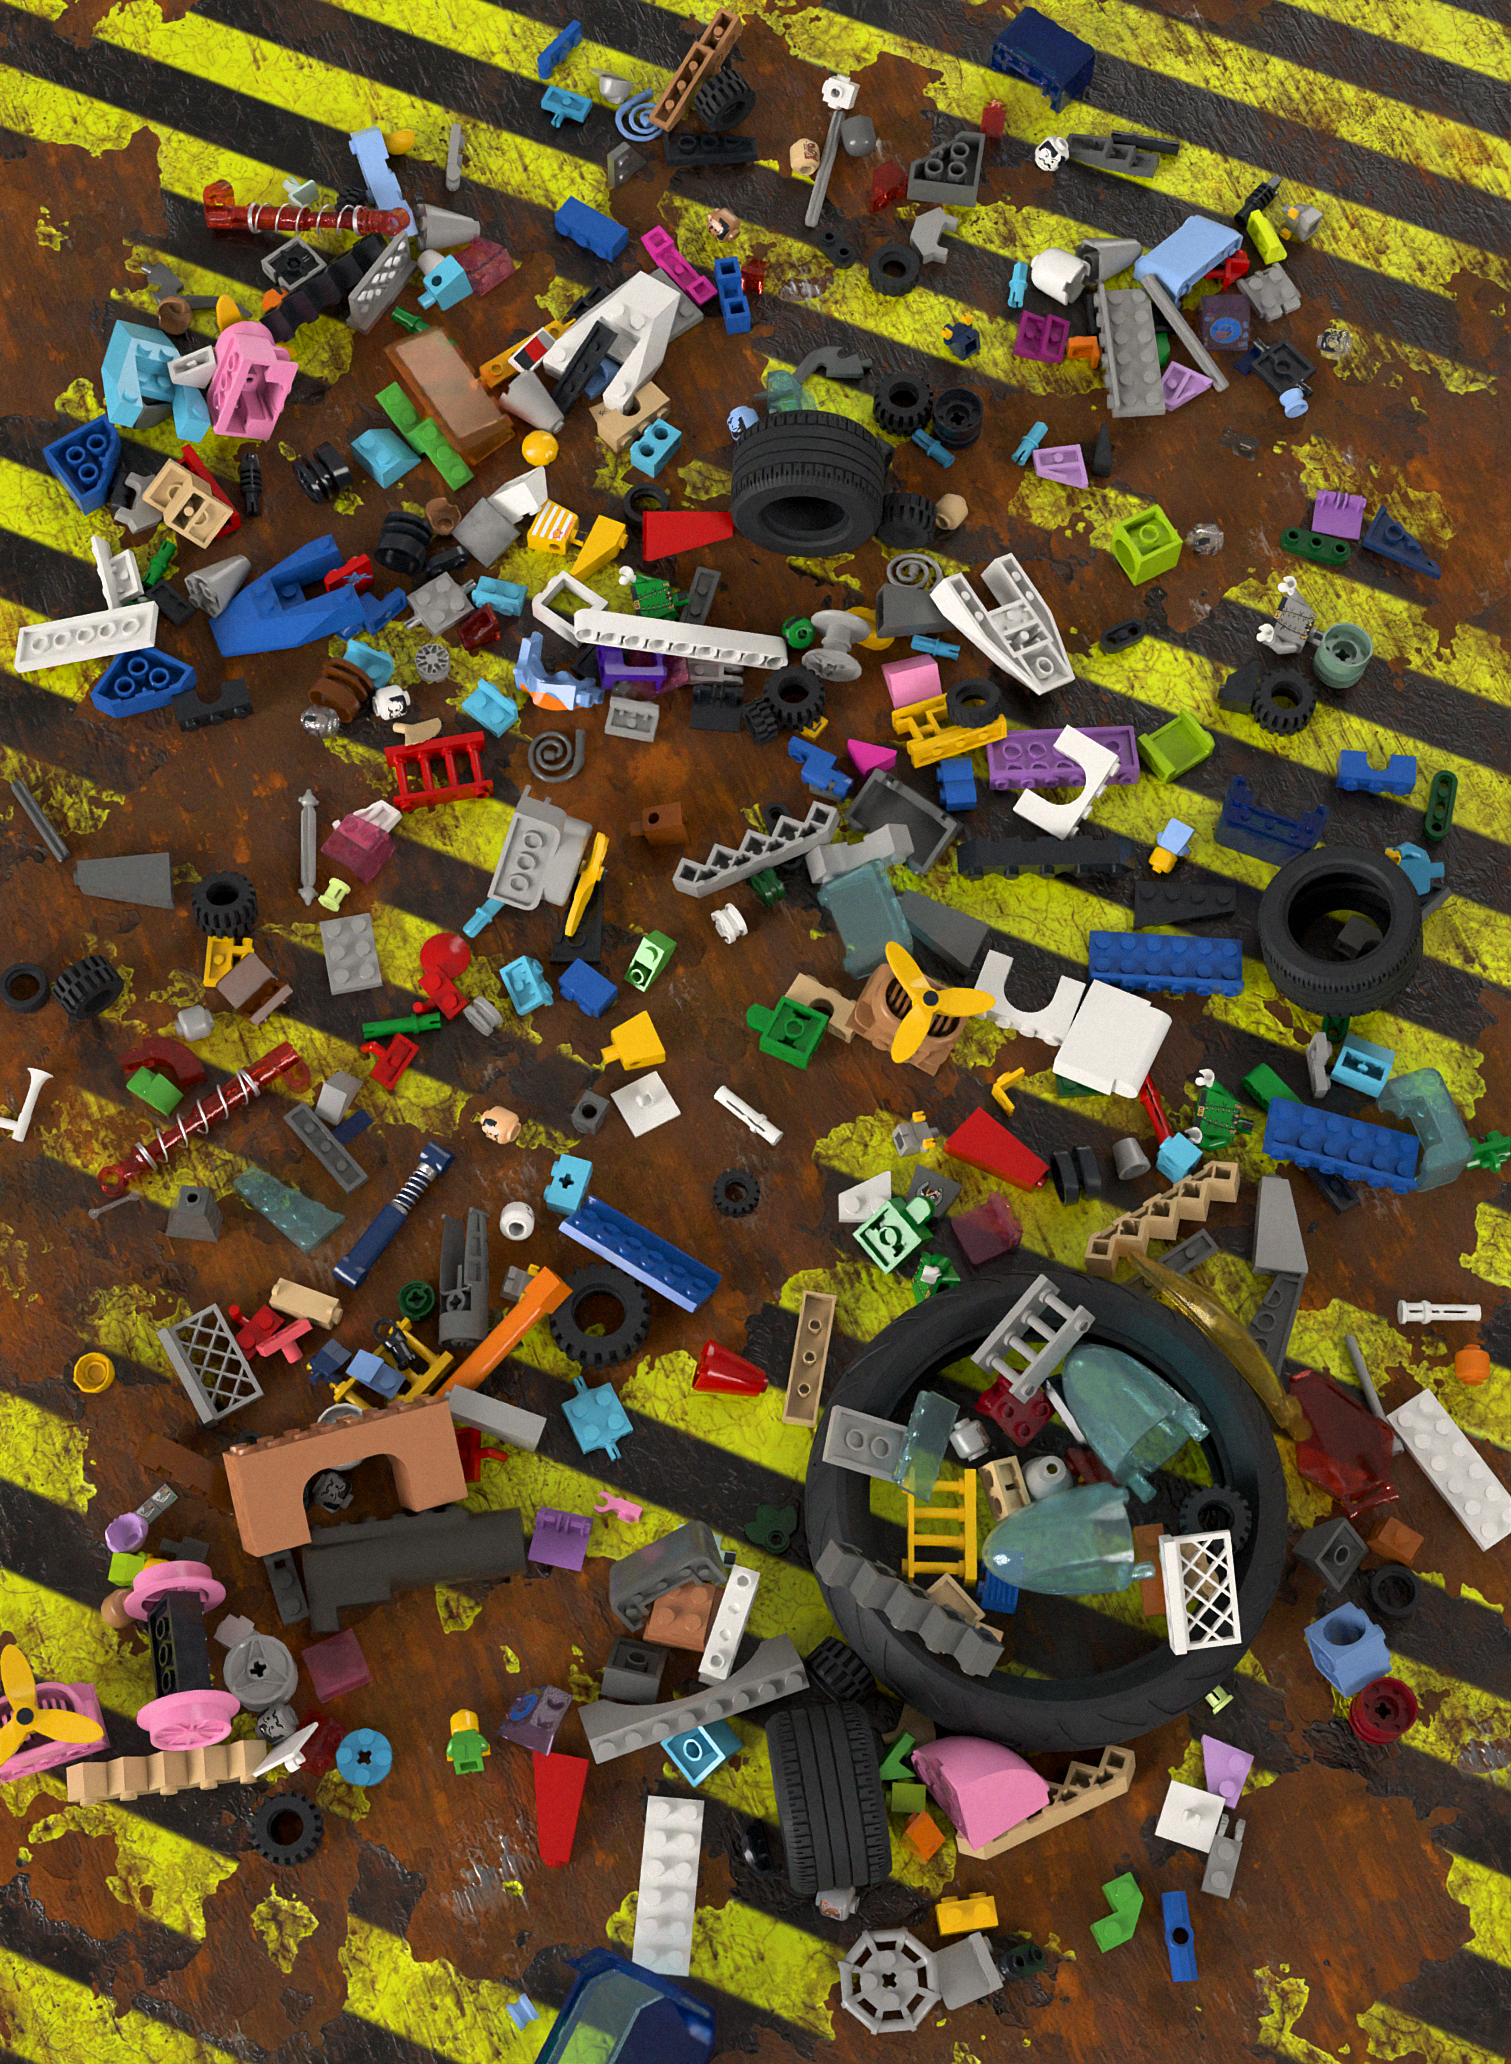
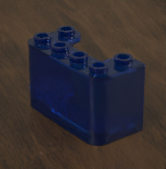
[987,6,1095,114]
[1213,774,1331,868]

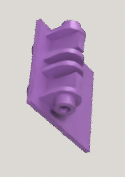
[1311,489,1367,540]
[528,1506,594,1572]

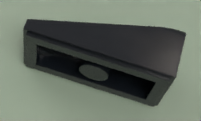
[1091,422,1112,478]

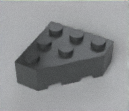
[907,131,986,208]

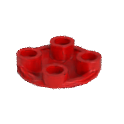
[420,933,471,981]

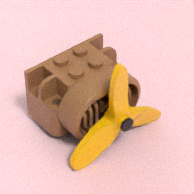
[845,941,996,1076]

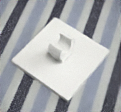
[611,1071,681,1138]
[253,1722,318,1777]
[1155,1780,1226,1853]

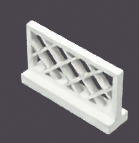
[1159,1529,1241,1655]

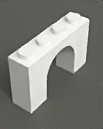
[1013,725,1120,841]
[973,949,1086,1046]

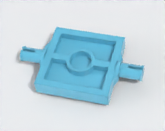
[561,1376,633,1462]

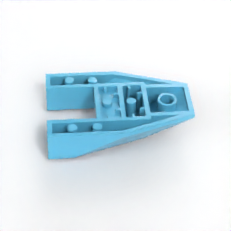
[101,320,211,443]

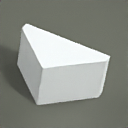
[167,345,217,389]

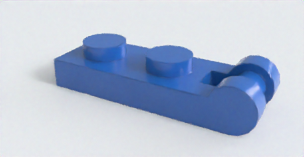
[537,20,582,80]

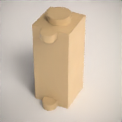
[269,1278,343,1331]

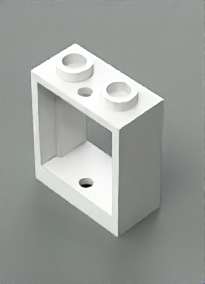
[532,571,609,648]

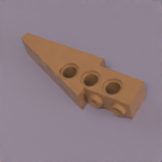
[648,6,743,132]

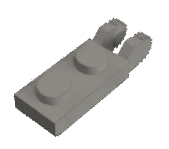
[446,124,465,192]
[674,657,744,687]
[1200,1813,1246,1899]

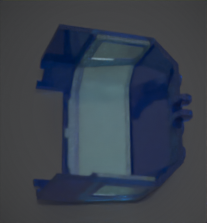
[534,1946,716,2064]

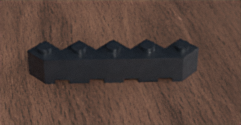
[259,229,388,344]
[956,835,1136,881]

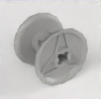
[802,610,871,681]
[223,1634,299,1712]

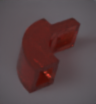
[118,1037,208,1087]

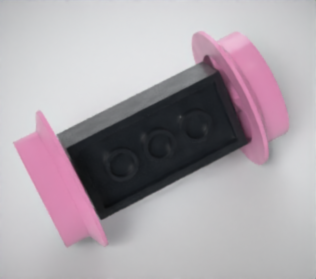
[124,1561,240,1751]

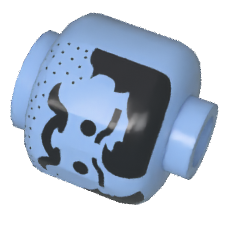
[727,406,759,441]

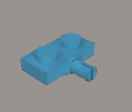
[541,85,592,127]

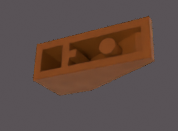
[1130,1523,1167,1617]

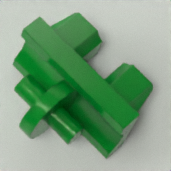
[1463,1130,1511,1173]

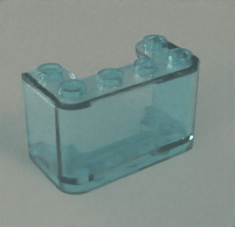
[1376,1067,1475,1193]

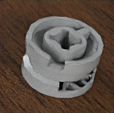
[415,644,451,683]
[463,996,503,1036]

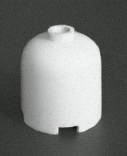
[1031,247,1091,306]

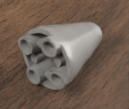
[414,204,480,252]
[184,555,252,618]

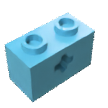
[543,1154,593,1216]

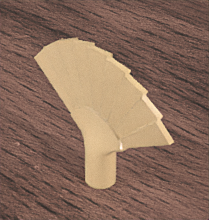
[393,718,442,746]
[881,1703,936,1752]

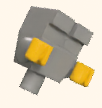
[1280,203,1323,242]
[891,1111,939,1158]
[499,1264,540,1303]

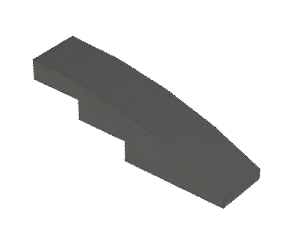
[1066,133,1160,178]

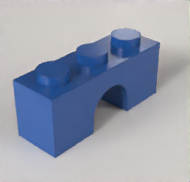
[714,256,751,335]
[1336,750,1416,796]

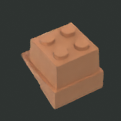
[643,1580,726,1653]

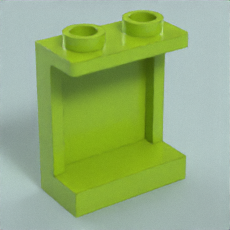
[1136,708,1215,785]

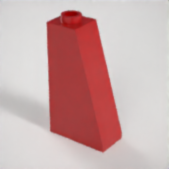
[643,511,737,561]
[943,1107,1050,1194]
[533,1749,590,1869]

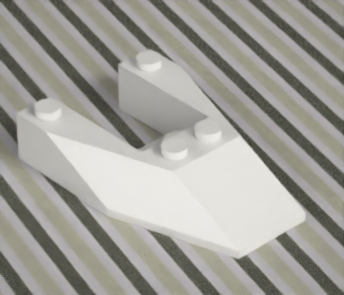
[543,271,680,416]
[930,553,1075,695]

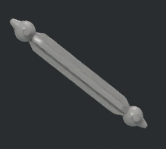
[298,789,319,905]

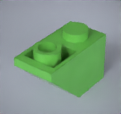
[624,930,677,992]

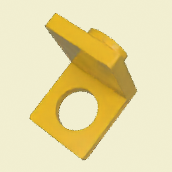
[992,1067,1025,1117]

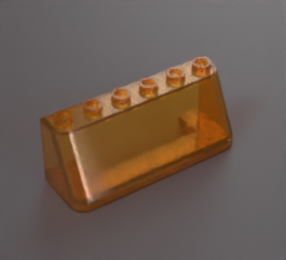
[383,325,516,469]

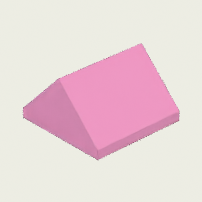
[881,654,942,709]

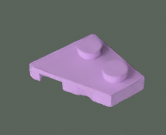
[1162,361,1213,411]
[1032,444,1089,489]
[1201,1735,1254,1810]

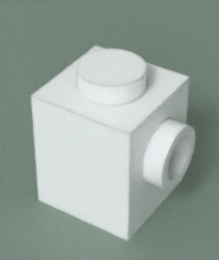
[214,1614,260,1650]

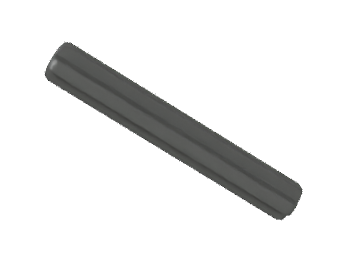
[11,780,70,862]

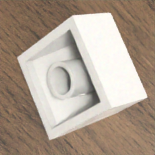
[487,465,548,524]

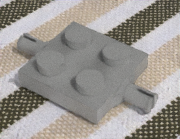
[403,571,477,638]

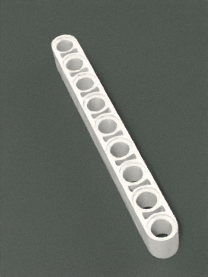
[574,609,788,670]

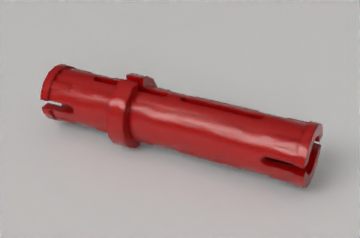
[1139,1072,1174,1145]

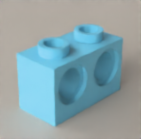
[630,418,682,478]
[1155,1132,1203,1184]

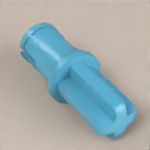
[1008,261,1028,308]
[1011,421,1048,466]
[463,898,506,938]

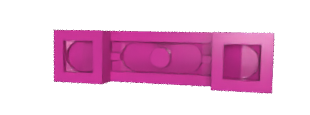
[641,225,718,306]

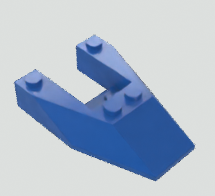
[208,534,367,657]

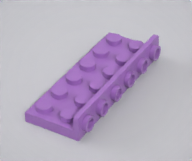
[986,726,1140,790]

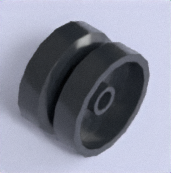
[1050,1143,1102,1207]

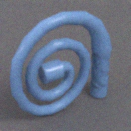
[615,88,663,141]

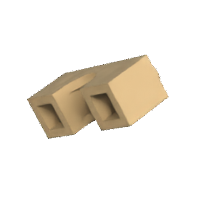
[597,381,670,453]
[785,973,857,1043]

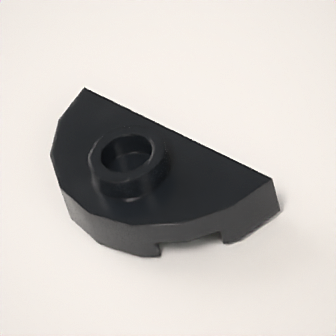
[741,1818,776,1876]

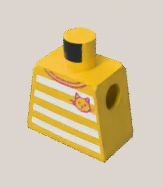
[527,499,588,555]

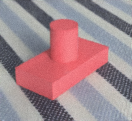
[255,1318,312,1363]

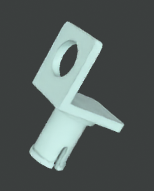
[283,177,319,225]

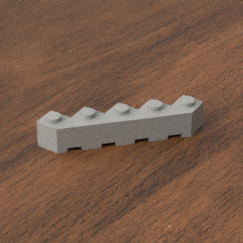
[672,801,840,898]

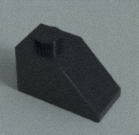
[1217,660,1261,715]

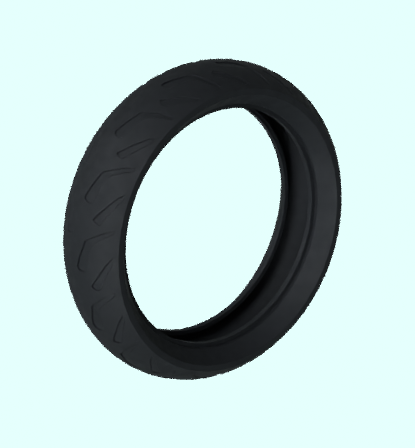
[804,1271,1288,1752]

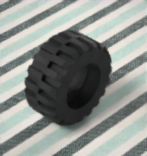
[548,1262,651,1370]

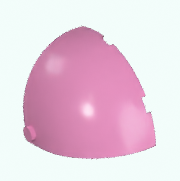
[911,1735,1049,1851]

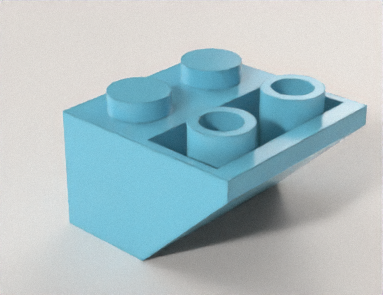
[1330,1033,1396,1098]

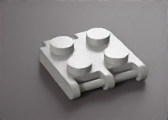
[1236,262,1301,322]

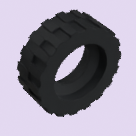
[868,243,920,297]
[946,678,1002,729]

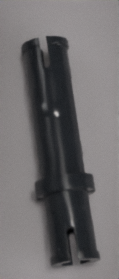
[1111,129,1180,156]

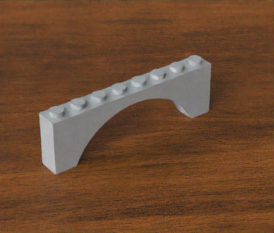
[577,1633,810,1764]

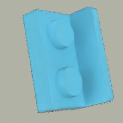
[471,576,528,616]
[343,639,395,691]
[462,678,519,738]
[499,955,554,1016]

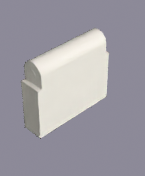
[1052,979,1172,1098]

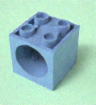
[1304,1601,1392,1699]

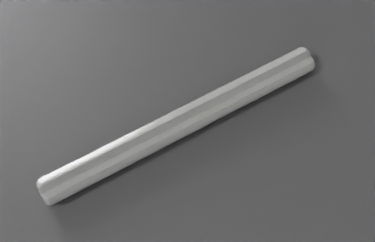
[805,110,845,228]
[1141,273,1229,392]

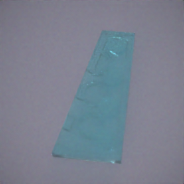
[232,1166,345,1254]

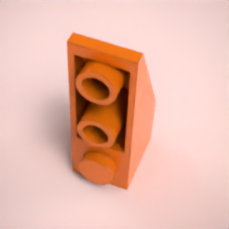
[900,1809,946,1864]

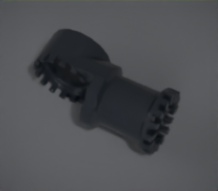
[108,466,133,514]
[373,1318,420,1372]

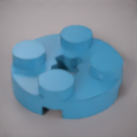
[336,1728,393,1787]

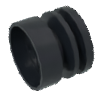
[932,387,983,451]
[291,441,354,506]
[374,511,434,574]

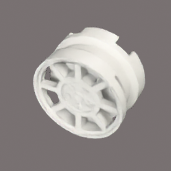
[711,903,748,944]

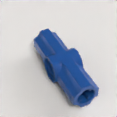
[1160,1891,1198,1983]

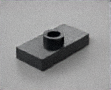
[144,579,196,628]

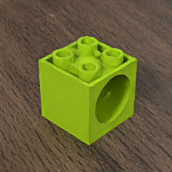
[1110,504,1183,586]

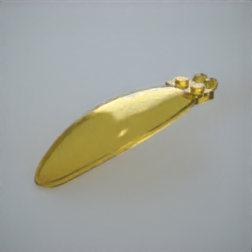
[1127,1250,1313,1442]

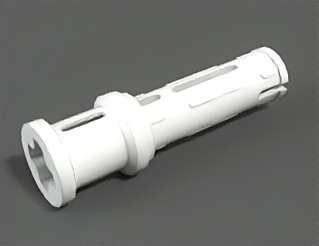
[1397,1300,1481,1324]

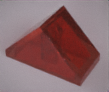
[741,258,771,294]
[456,602,501,651]

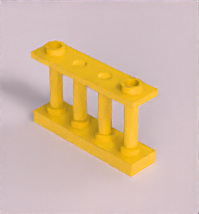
[333,1317,456,1410]
[901,1467,977,1587]

